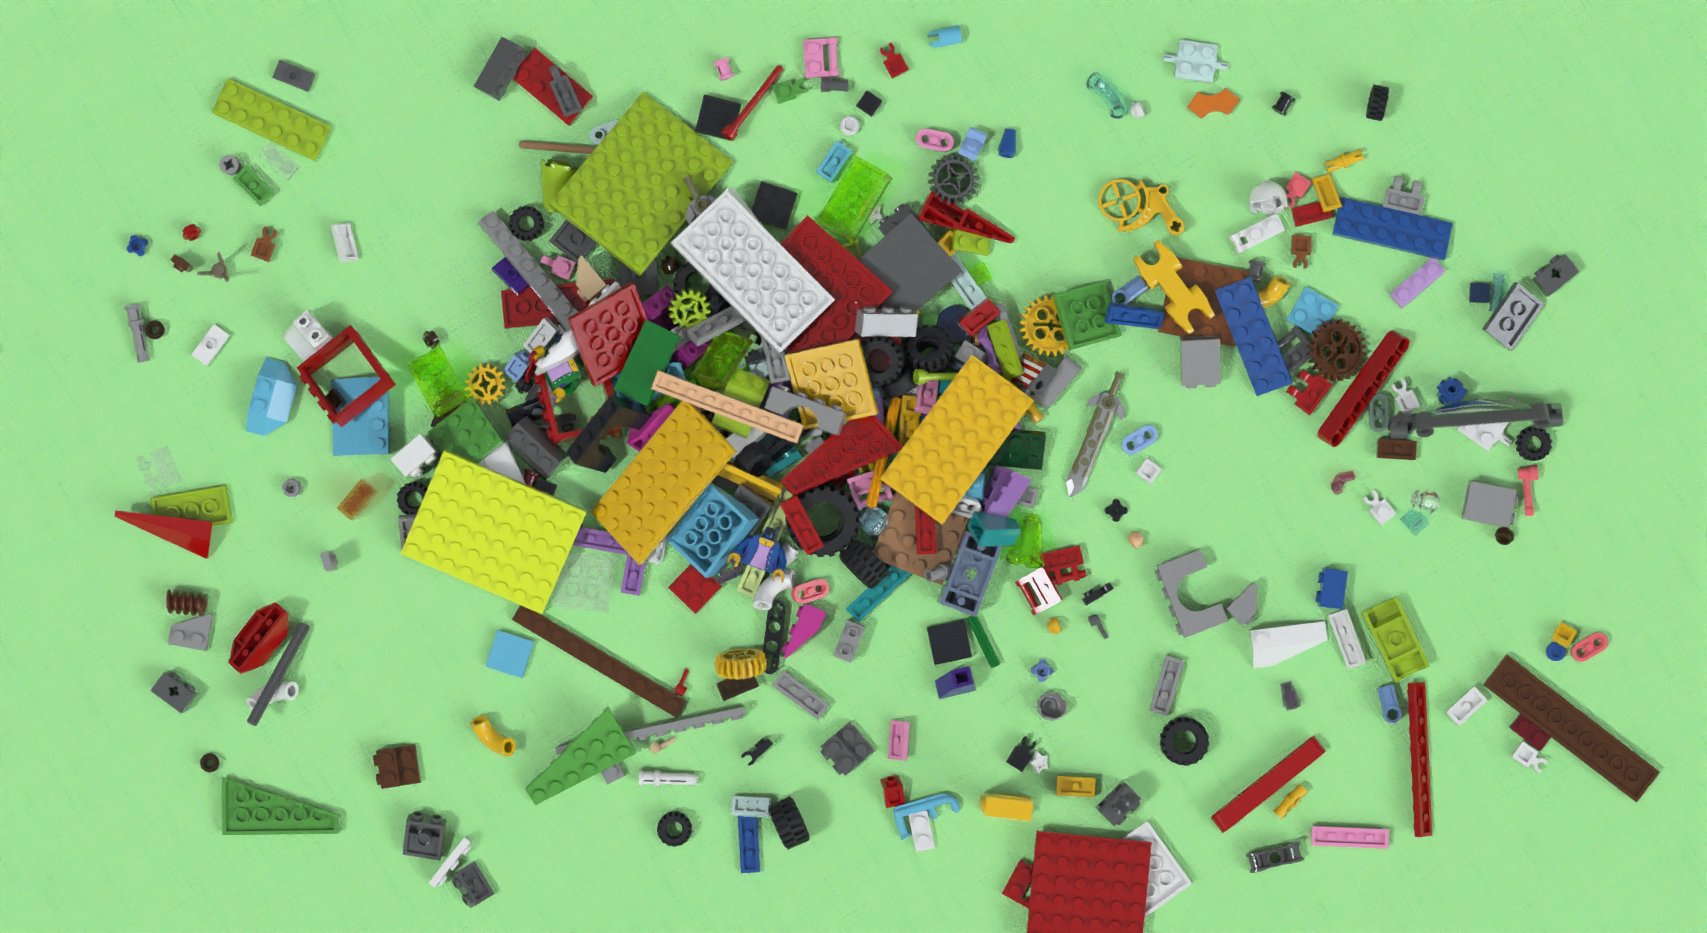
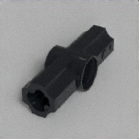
[764,418,815,461]

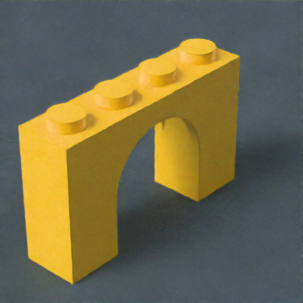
[979,792,1034,821]

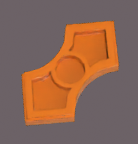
[1186,88,1240,119]

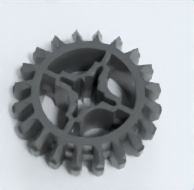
[928,154,980,205]

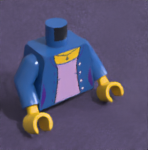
[727,526,787,583]

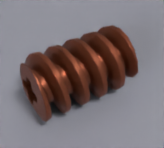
[166,589,208,616]

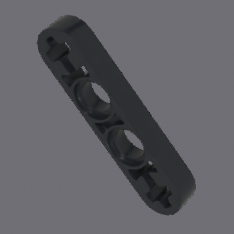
[763,600,786,674]

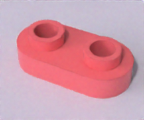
[791,579,829,604]
[1571,633,1608,662]

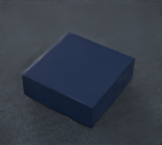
[1469,283,1490,303]

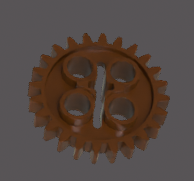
[1306,319,1367,381]

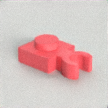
[1284,172,1312,208]

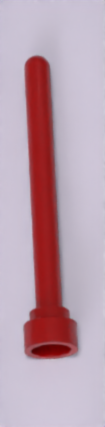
[721,65,783,141]

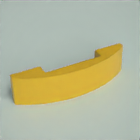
[898,395,921,454]

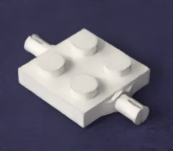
[1457,398,1512,451]

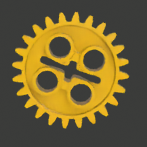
[1019,295,1069,357]

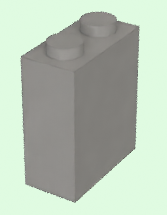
[1179,335,1221,388]
[1461,481,1519,528]

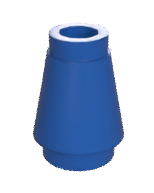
[997,129,1016,158]

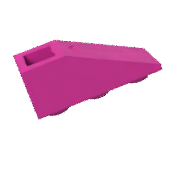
[627,403,676,452]
[782,603,826,658]

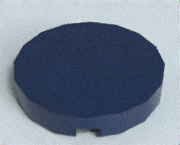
[936,305,970,344]

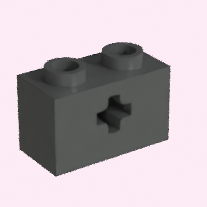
[1532,254,1579,297]
[150,671,198,713]

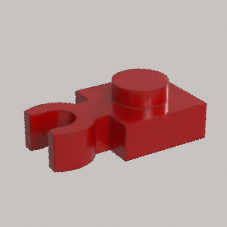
[880,43,909,79]

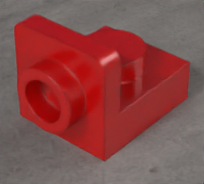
[880,776,905,808]

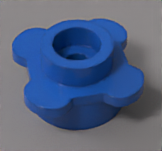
[127,235,149,256]

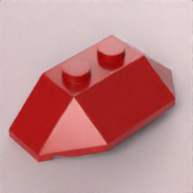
[228,602,289,674]

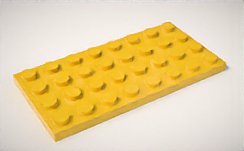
[880,355,1034,525]
[590,401,736,564]

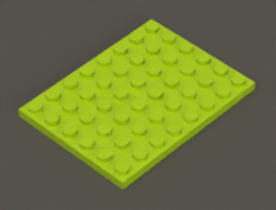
[549,92,734,276]

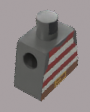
[1013,353,1058,396]

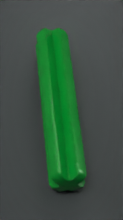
[967,615,1000,668]

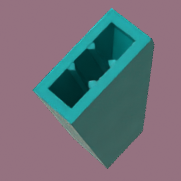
[968,510,1021,547]

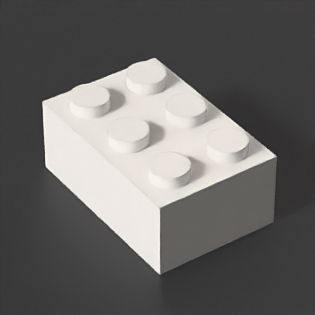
[391,434,441,478]

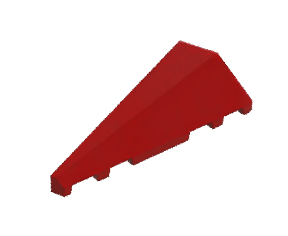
[917,191,1015,244]
[114,510,213,559]

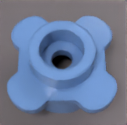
[1031,659,1054,682]

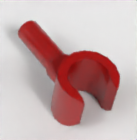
[675,668,689,696]

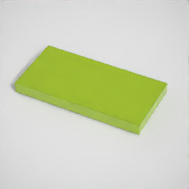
[150,485,233,526]

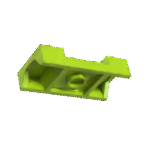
[1361,596,1430,683]

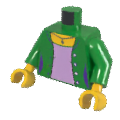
[532,345,585,403]

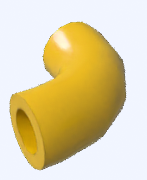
[1258,275,1291,308]
[470,715,516,757]

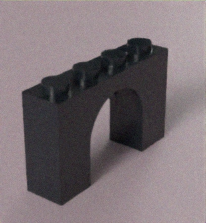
[566,395,650,473]

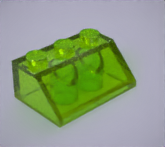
[692,331,753,392]

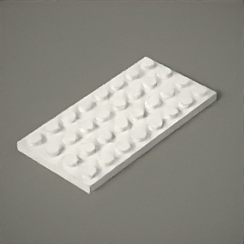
[671,190,835,354]

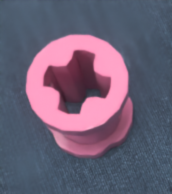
[713,57,735,81]

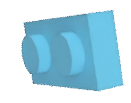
[816,141,853,183]

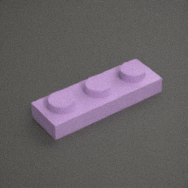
[1389,258,1445,309]

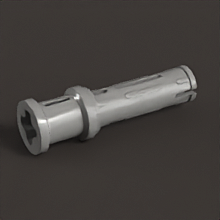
[124,304,150,363]

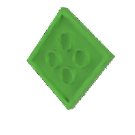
[1052,281,1122,351]
[427,397,504,463]

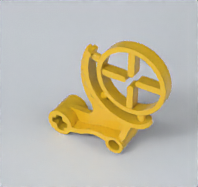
[1098,179,1185,236]

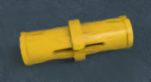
[1324,148,1364,174]
[1273,783,1308,819]

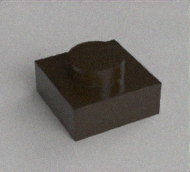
[326,388,347,412]

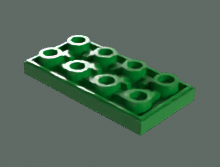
[613,320,681,406]

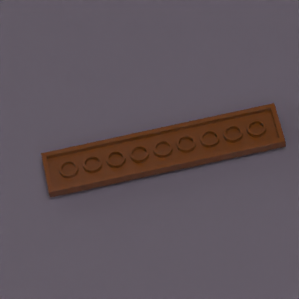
[1483,654,1660,803]

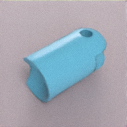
[927,25,962,48]

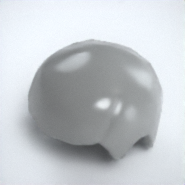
[1037,692,1067,721]

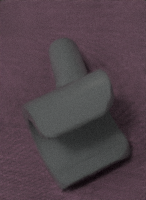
[1088,615,1108,639]

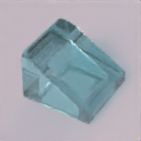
[1400,507,1429,536]

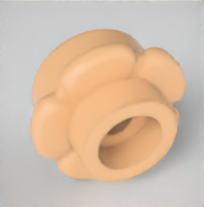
[1127,531,1144,549]

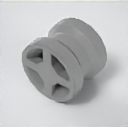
[219,155,241,176]

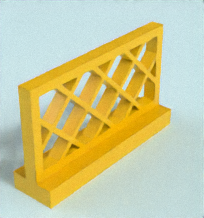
[717,461,783,501]

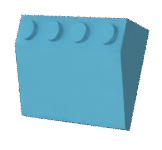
[331,377,391,456]
[666,483,759,578]

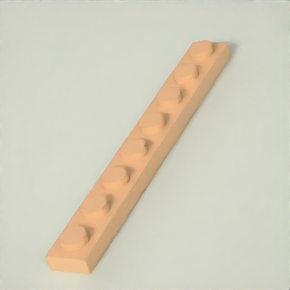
[651,370,804,443]

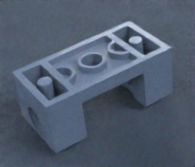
[936,530,1002,617]

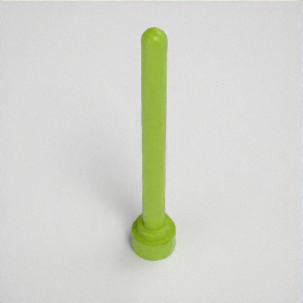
[913,369,1002,385]

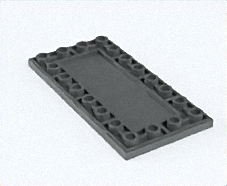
[858,213,962,312]

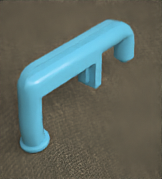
[893,793,961,840]

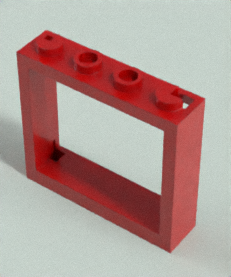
[296,325,396,428]
[533,359,622,445]

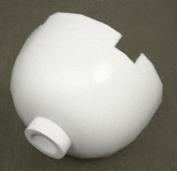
[1249,180,1288,215]

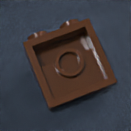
[373,745,421,789]

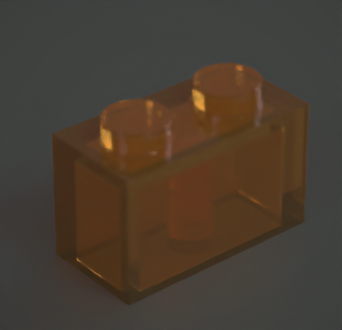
[337,479,379,521]

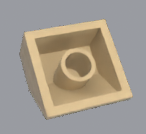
[576,256,607,302]

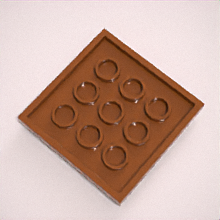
[1158,258,1248,347]

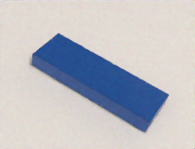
[1105,303,1165,329]
[738,816,760,873]

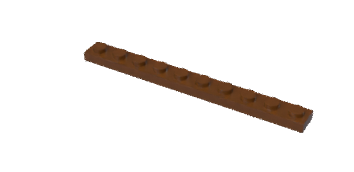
[512,605,686,718]

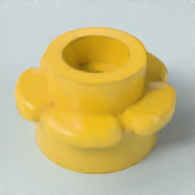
[1046,617,1062,636]

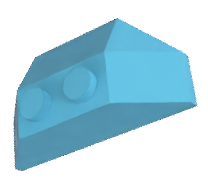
[246,358,297,436]

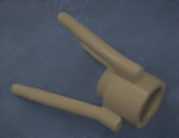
[197,252,229,282]

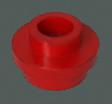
[182,224,201,241]

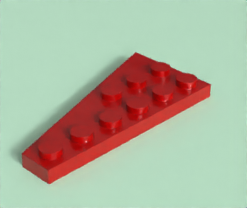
[780,415,903,496]

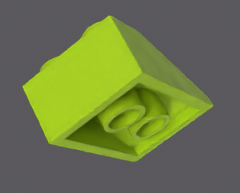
[711,366,770,438]

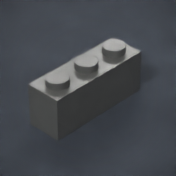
[474,37,528,101]

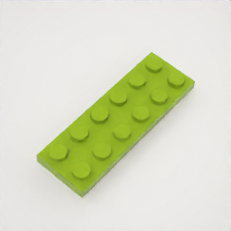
[211,78,332,162]

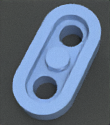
[1121,425,1158,455]

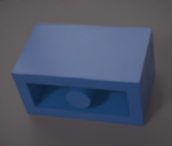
[1315,568,1348,609]

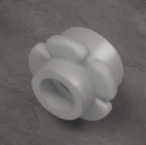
[282,478,301,497]

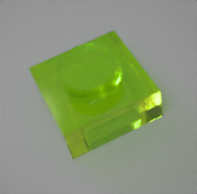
[968,262,992,286]

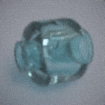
[860,508,888,536]

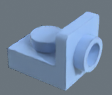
[958,127,987,161]
[503,350,530,382]

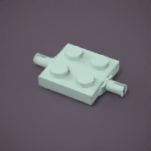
[1163,40,1229,84]

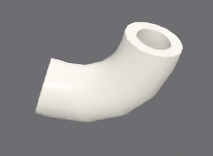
[753,570,796,610]
[246,681,299,710]

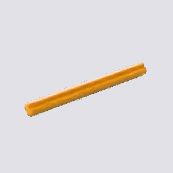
[866,397,901,508]

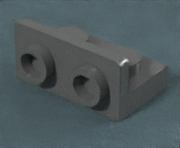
[451,861,494,908]

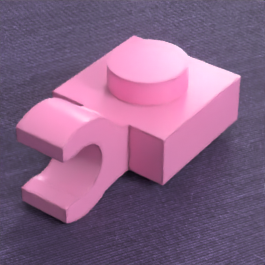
[540,255,576,280]

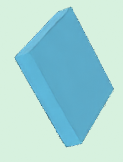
[486,630,534,678]

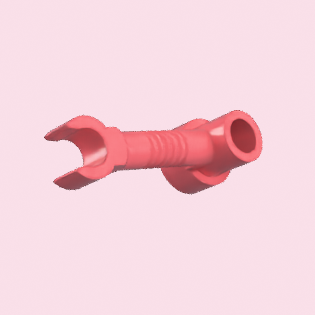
[1518,465,1538,516]

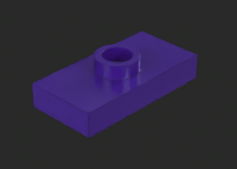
[492,257,529,296]

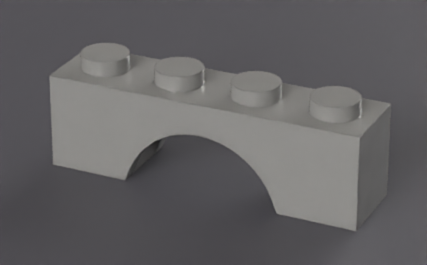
[765,385,847,435]

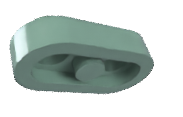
[1368,394,1389,432]

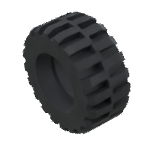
[785,482,860,557]

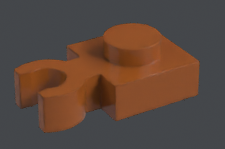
[251,226,278,263]
[1291,235,1311,269]

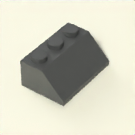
[504,416,568,481]

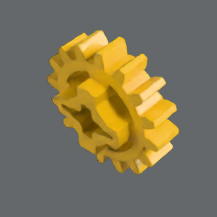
[465,364,507,405]

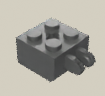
[1095,780,1141,826]

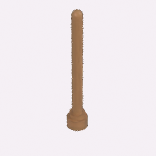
[519,141,596,154]

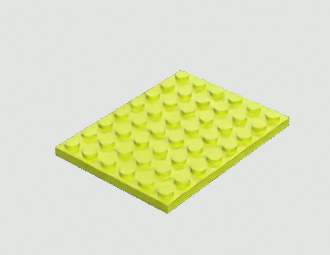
[400,450,587,614]

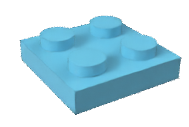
[1286,287,1339,336]

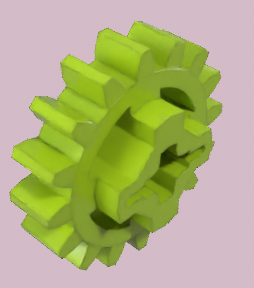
[668,288,711,330]

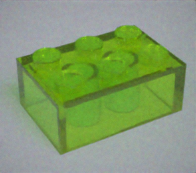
[407,346,470,418]

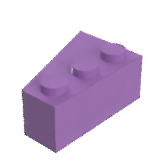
[979,465,1031,517]

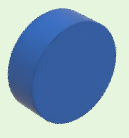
[1545,642,1566,661]

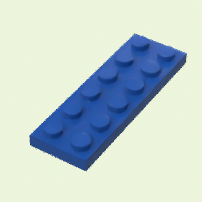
[1332,197,1453,261]
[1215,276,1293,396]

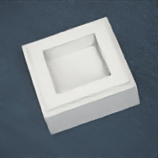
[1135,458,1162,484]

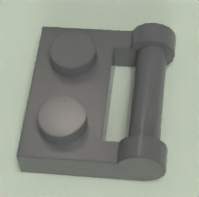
[1278,326,1311,373]

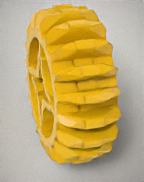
[714,648,767,680]

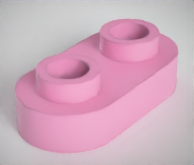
[916,129,954,152]

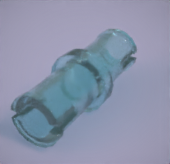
[1489,273,1506,312]

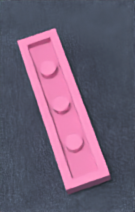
[1311,826,1389,849]

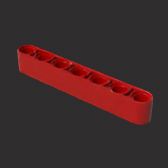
[1317,330,1410,447]
[1211,736,1326,833]

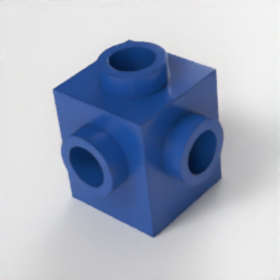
[1436,377,1468,406]

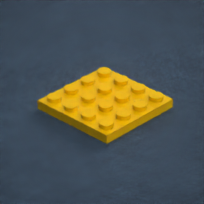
[785,339,878,429]

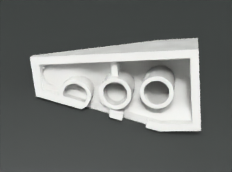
[1249,621,1327,668]

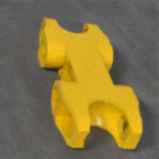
[1132,240,1215,334]

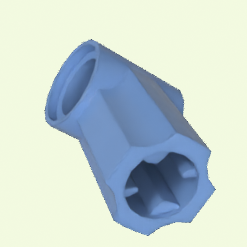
[1111,275,1148,305]
[1376,685,1402,723]

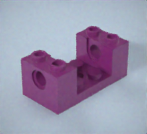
[642,285,716,372]

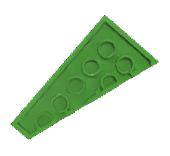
[526,706,636,805]
[222,777,339,835]

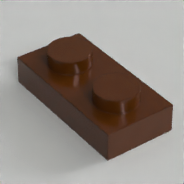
[1376,439,1417,460]

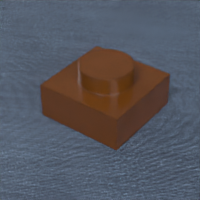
[170,254,194,273]

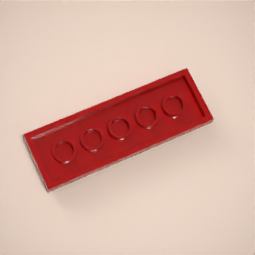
[501,279,616,329]

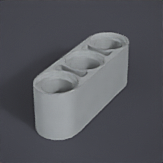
[1032,356,1082,410]

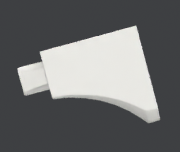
[284,310,334,361]

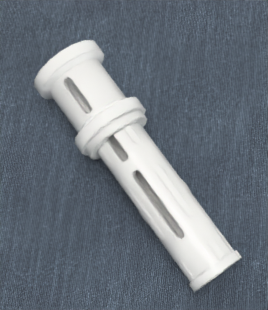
[639,769,697,787]

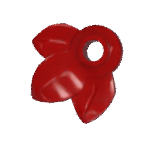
[525,351,541,383]

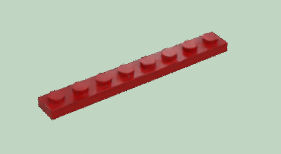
[1407,682,1433,837]

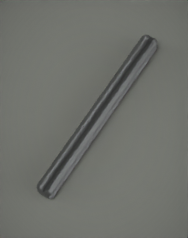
[247,622,310,726]

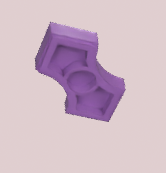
[978,324,1003,375]

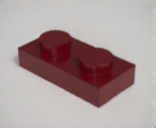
[1508,713,1551,751]

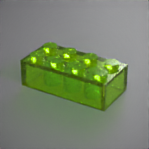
[816,155,893,244]

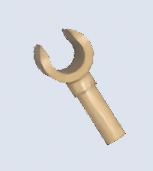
[649,736,676,754]

